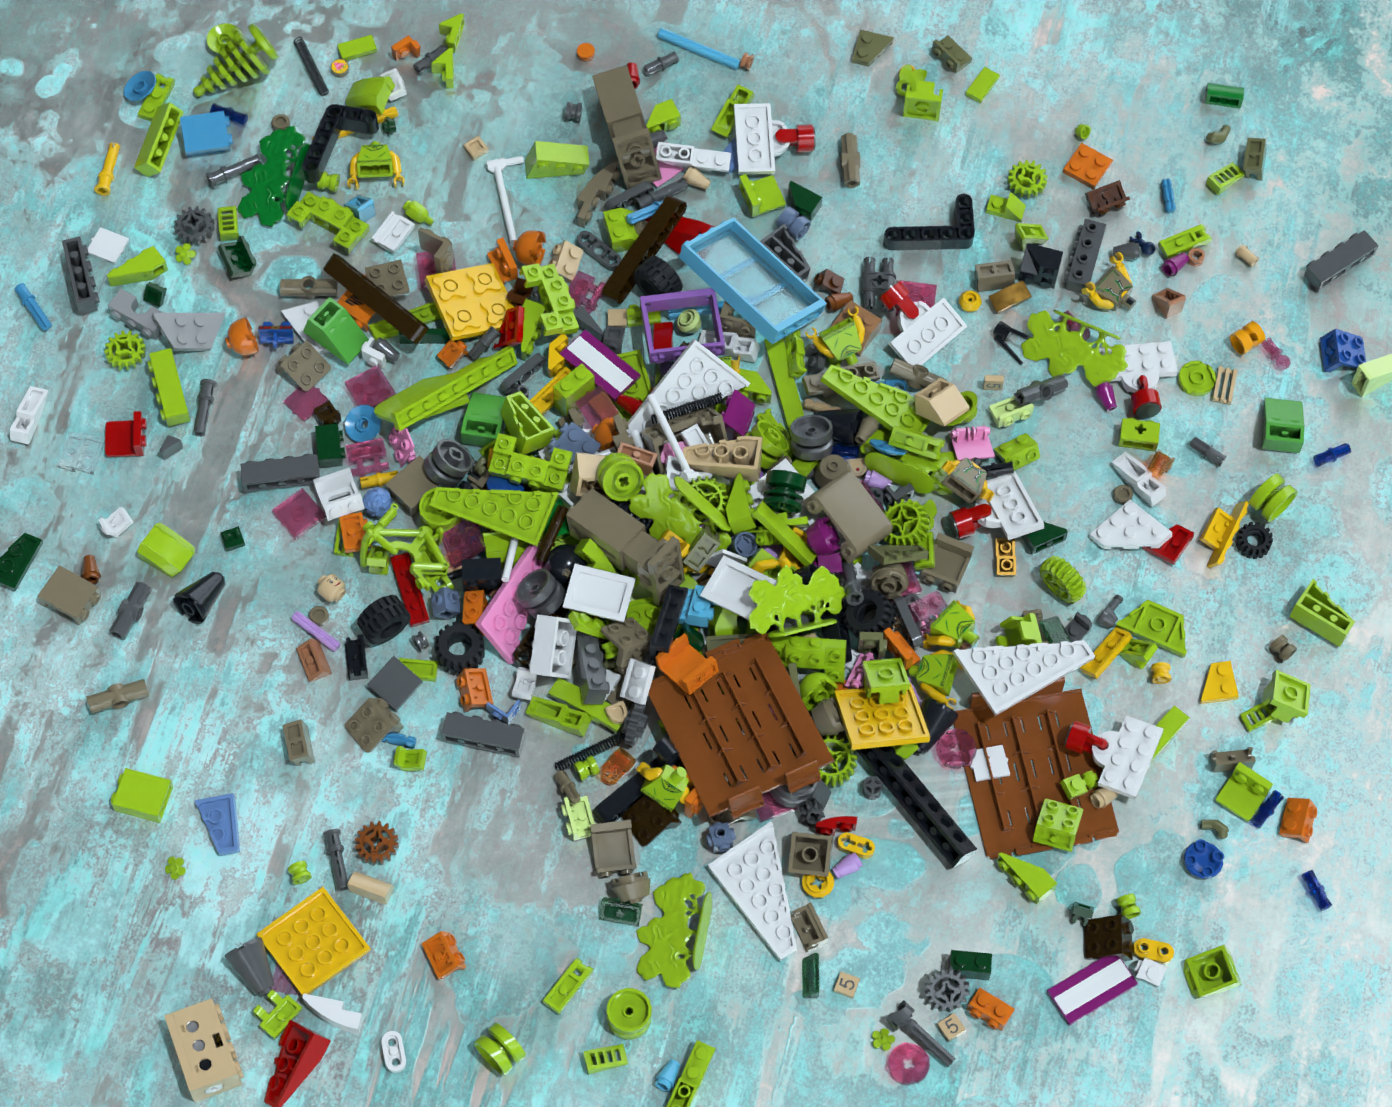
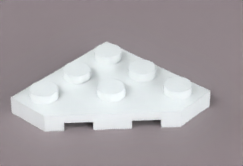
[1090,500,1172,549]

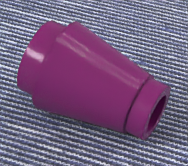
[1162,252,1189,276]
[1095,382,1117,412]

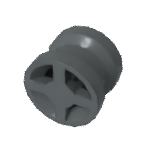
[566,102,582,121]
[862,776,883,800]

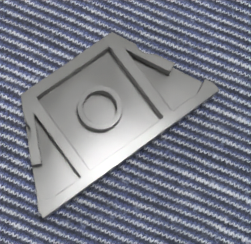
[152,313,225,351]

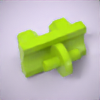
[626,303,661,329]

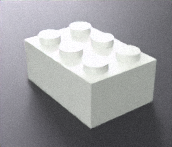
[529,614,577,679]

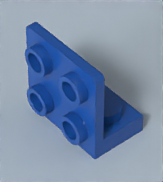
[1320,329,1366,373]

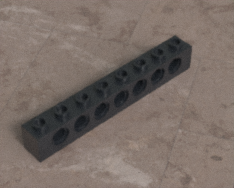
[856,746,977,868]

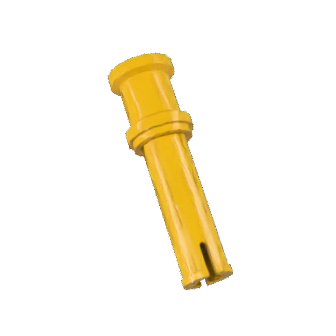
[94,142,121,196]

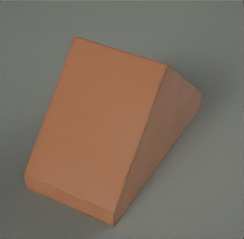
[1152,288,1186,319]

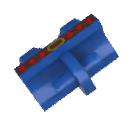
[258,322,294,349]

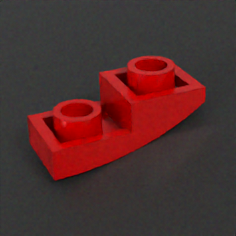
[653,322,674,350]
[815,816,858,836]

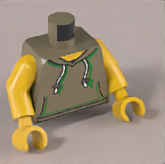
[1081,252,1137,311]
[941,457,995,504]

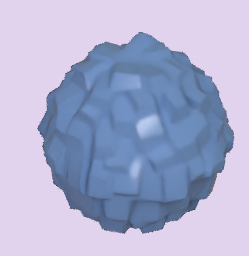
[362,487,392,518]

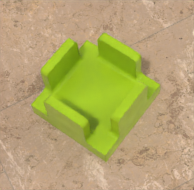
[903,80,943,122]
[995,613,1042,647]
[862,658,910,704]
[1262,669,1311,723]

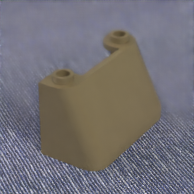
[641,407,728,475]
[802,471,893,564]

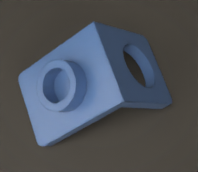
[486,699,522,725]

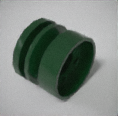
[762,470,807,514]

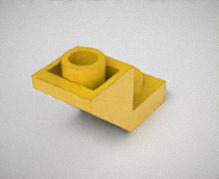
[548,334,568,378]

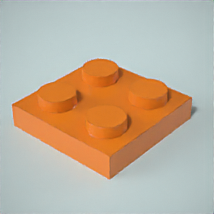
[1062,143,1113,190]

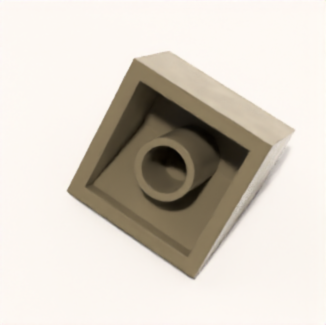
[788,832,834,877]

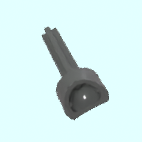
[885,1000,956,1067]

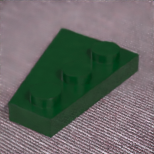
[0,533,43,591]

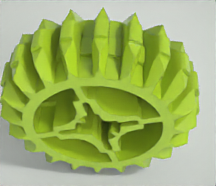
[680,476,729,522]
[883,499,931,545]
[1039,556,1087,604]
[819,734,857,788]

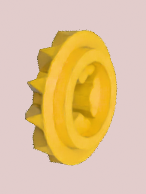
[802,871,834,898]

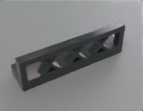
[650,585,688,660]

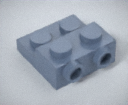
[547,421,601,464]

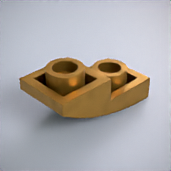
[989,281,1032,313]
[995,538,1016,576]

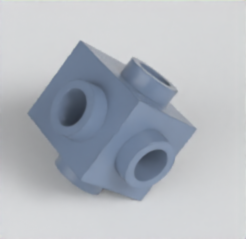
[431,587,461,620]
[706,822,736,853]

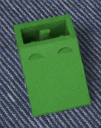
[303,297,369,365]
[461,392,506,447]
[1262,398,1305,453]

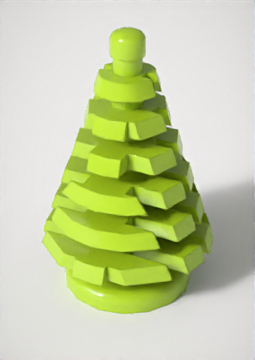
[193,23,279,97]

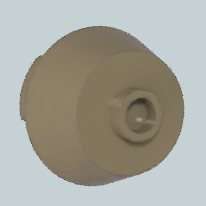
[814,455,852,487]
[870,563,909,599]
[811,697,845,736]
[611,870,651,904]

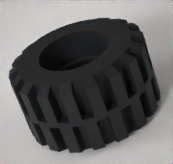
[633,256,683,296]
[843,589,897,638]
[357,595,411,645]
[435,621,485,675]

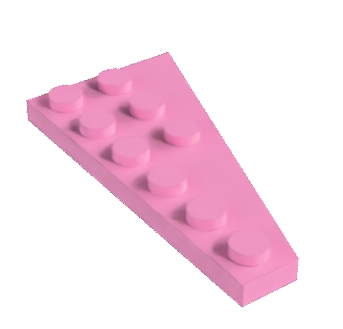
[476,542,544,664]

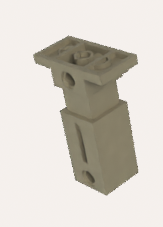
[592,65,662,190]
[566,488,685,607]

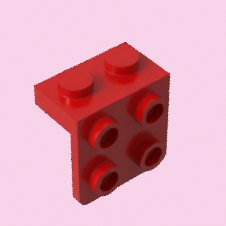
[105,411,147,457]

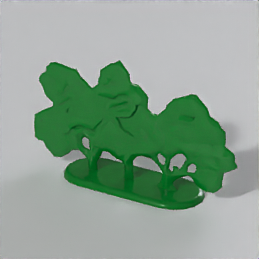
[237,125,310,227]

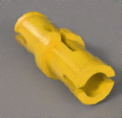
[359,470,398,489]

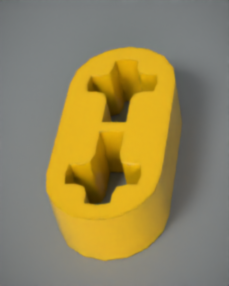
[837,832,875,859]

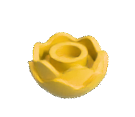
[958,290,982,312]

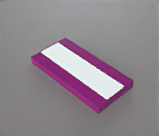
[560,329,641,402]
[1047,956,1138,1026]

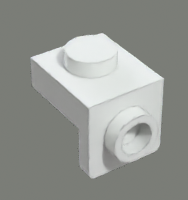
[380,68,407,101]
[361,337,386,369]
[98,507,134,537]
[512,667,537,700]

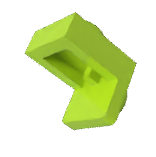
[394,746,427,771]

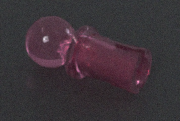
[1060,310,1091,340]
[1261,337,1291,370]

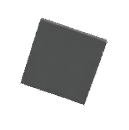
[367,656,423,711]

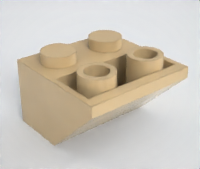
[915,378,970,426]
[569,452,611,499]

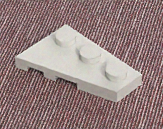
[281,301,330,355]

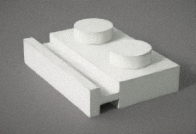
[371,211,415,254]
[620,658,656,705]

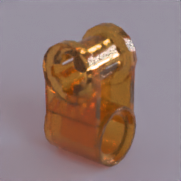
[1147,449,1175,476]
[601,747,636,786]

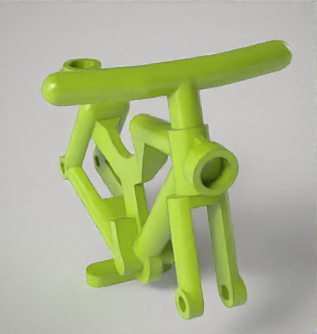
[360,503,449,591]

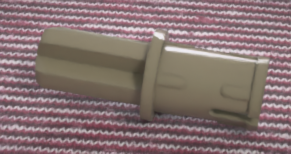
[554,770,581,805]

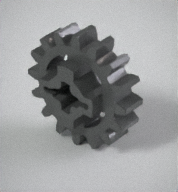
[174,206,215,245]
[622,703,648,746]
[925,966,970,1011]

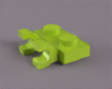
[253,989,303,1040]

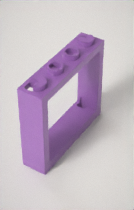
[640,288,725,364]

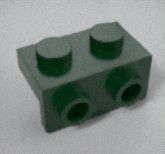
[218,236,256,278]

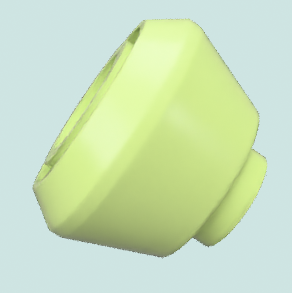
[677,309,702,334]

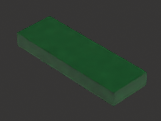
[399,328,450,344]

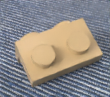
[548,240,584,283]

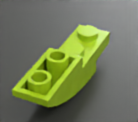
[667,1040,716,1107]

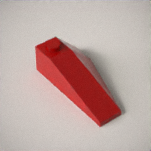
[645,217,715,261]
[264,1019,331,1107]

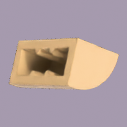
[347,871,394,905]

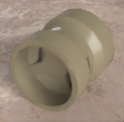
[1269,635,1297,662]

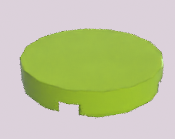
[1178,361,1216,397]

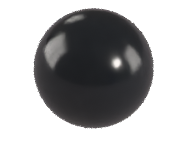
[544,544,587,587]

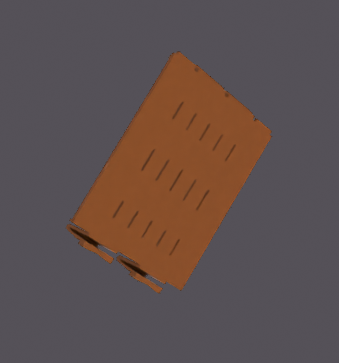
[648,633,834,819]
[954,677,1119,860]

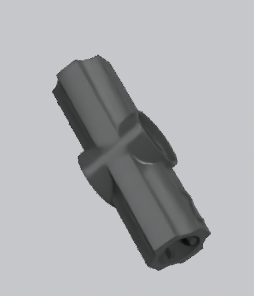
[1014,374,1068,406]
[109,582,152,639]

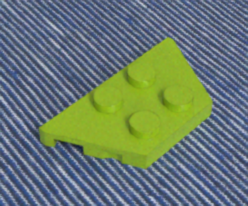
[1115,600,1187,658]

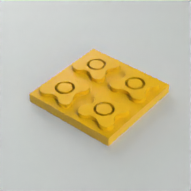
[425,263,514,341]
[834,683,930,750]
[256,887,371,997]

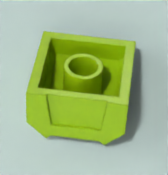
[345,76,395,114]
[137,522,195,577]
[482,530,529,570]
[1183,944,1242,998]

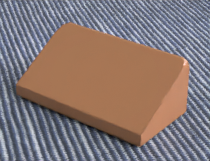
[617,442,658,476]
[296,638,332,682]

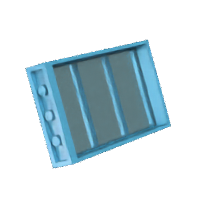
[679,217,827,344]

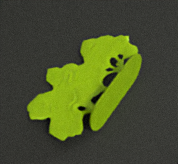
[1021,309,1128,387]
[860,427,957,494]
[629,473,731,552]
[748,565,847,637]
[636,872,712,988]

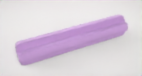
[291,611,340,652]

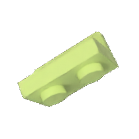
[989,396,1034,428]
[561,796,595,841]

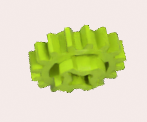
[1007,160,1048,198]
[104,330,146,370]

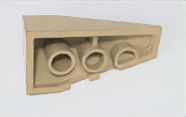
[683,436,762,482]

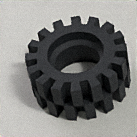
[1236,522,1273,559]

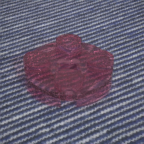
[936,729,977,769]
[888,1042,930,1085]

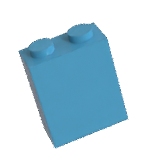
[180,111,233,157]

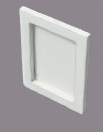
[700,555,777,620]
[563,564,636,623]

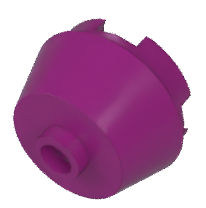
[806,517,841,555]

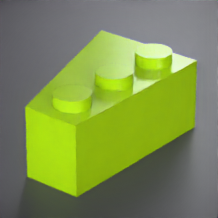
[525,141,590,179]
[500,391,555,455]
[1289,578,1355,647]

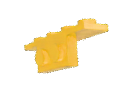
[1199,501,1249,568]

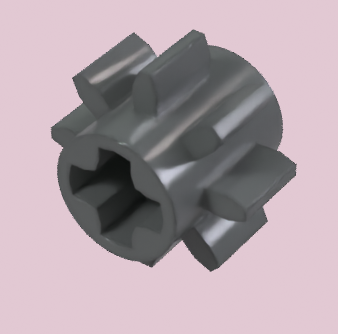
[800,799,825,825]

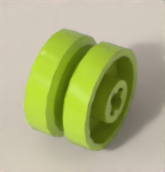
[745,420,789,469]
[596,452,644,501]
[1249,473,1298,522]
[419,488,462,536]
[606,988,652,1040]
[474,1022,526,1076]

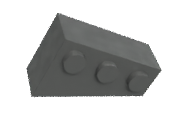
[760,223,810,283]

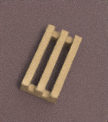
[1212,366,1238,405]

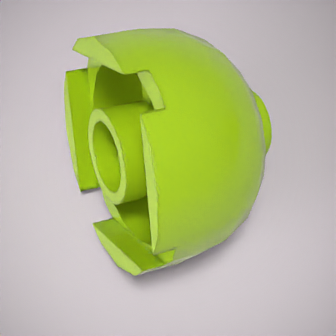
[799,672,838,711]

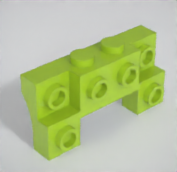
[286,191,370,254]
[519,263,579,336]
[488,433,573,493]
[769,636,846,683]

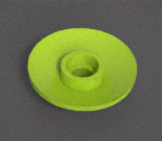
[207,23,242,55]

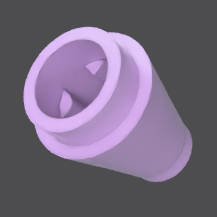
[862,469,892,490]
[832,852,863,879]

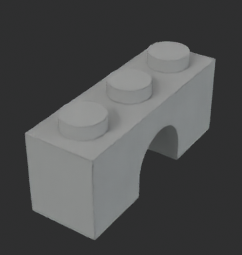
[108,289,163,340]

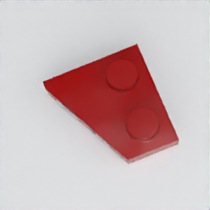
[493,306,525,351]
[1142,524,1194,565]

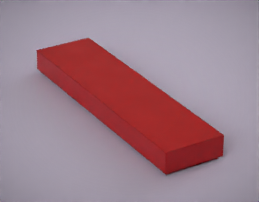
[390,552,430,628]

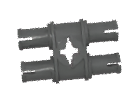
[861,257,896,312]

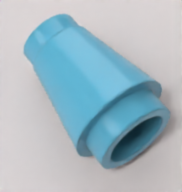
[655,1059,680,1092]

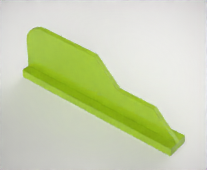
[374,346,518,431]

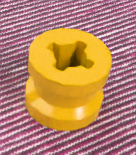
[1151,662,1172,684]

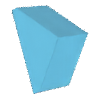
[344,195,375,222]

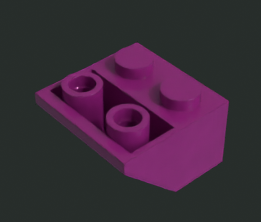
[721,389,755,441]

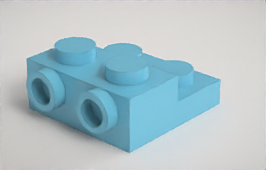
[679,585,717,627]

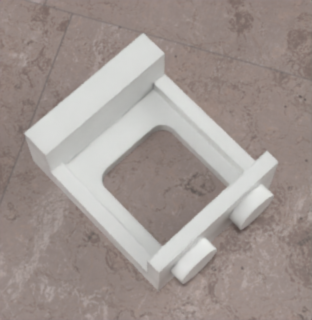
[313,468,365,521]

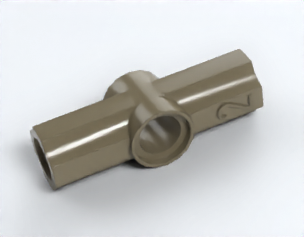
[841,133,860,188]
[280,276,338,300]
[888,358,947,389]
[87,679,149,714]

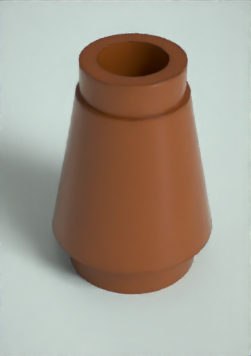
[824,292,854,312]
[81,555,101,584]

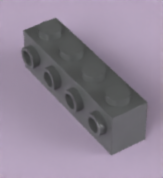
[1064,219,1107,294]
[1304,230,1379,291]
[62,236,100,315]
[240,454,320,493]
[574,631,610,704]
[441,712,525,757]

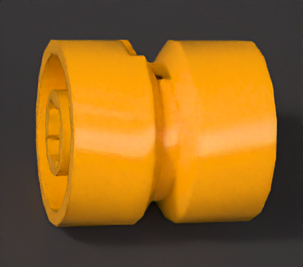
[1229,321,1266,355]

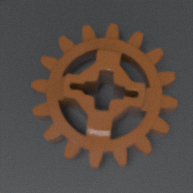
[355,821,399,865]

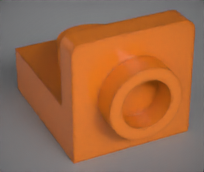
[391,35,421,61]
[437,339,469,368]

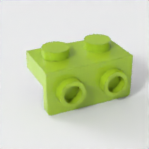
[994,433,1040,471]

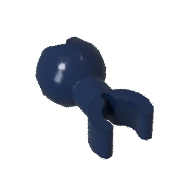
[1129,231,1156,256]

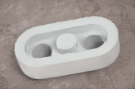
[381,1031,406,1073]

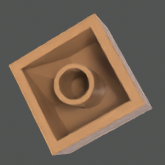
[830,301,882,357]

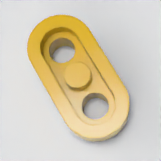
[1133,938,1174,964]

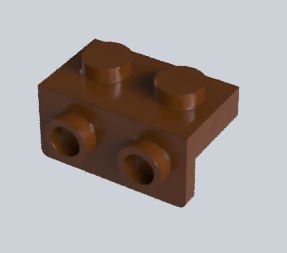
[1085,180,1130,215]

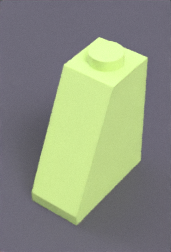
[1351,354,1392,397]

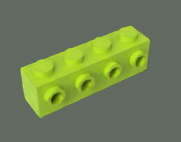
[134,102,184,177]
[147,348,191,427]

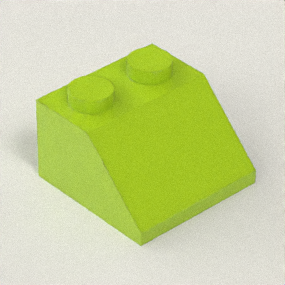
[603,208,639,253]

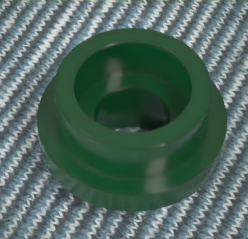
[382,117,396,135]

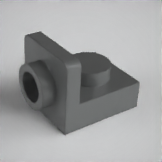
[603,326,625,355]
[804,344,825,375]
[883,483,915,506]
[1060,612,1092,642]

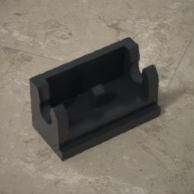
[345,634,369,681]

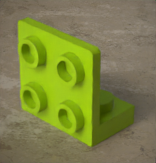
[739,174,786,217]
[1215,762,1273,822]
[1033,798,1084,852]

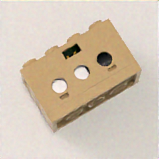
[164,998,244,1102]

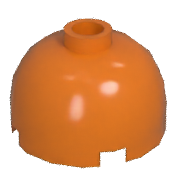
[513,230,546,266]
[225,317,259,356]
[592,417,618,452]

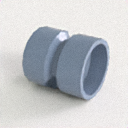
[776,206,811,241]
[727,532,757,557]

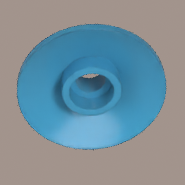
[124,71,156,101]
[345,405,382,443]
[869,439,907,457]

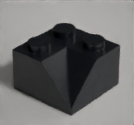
[1018,243,1063,289]
[461,558,502,594]

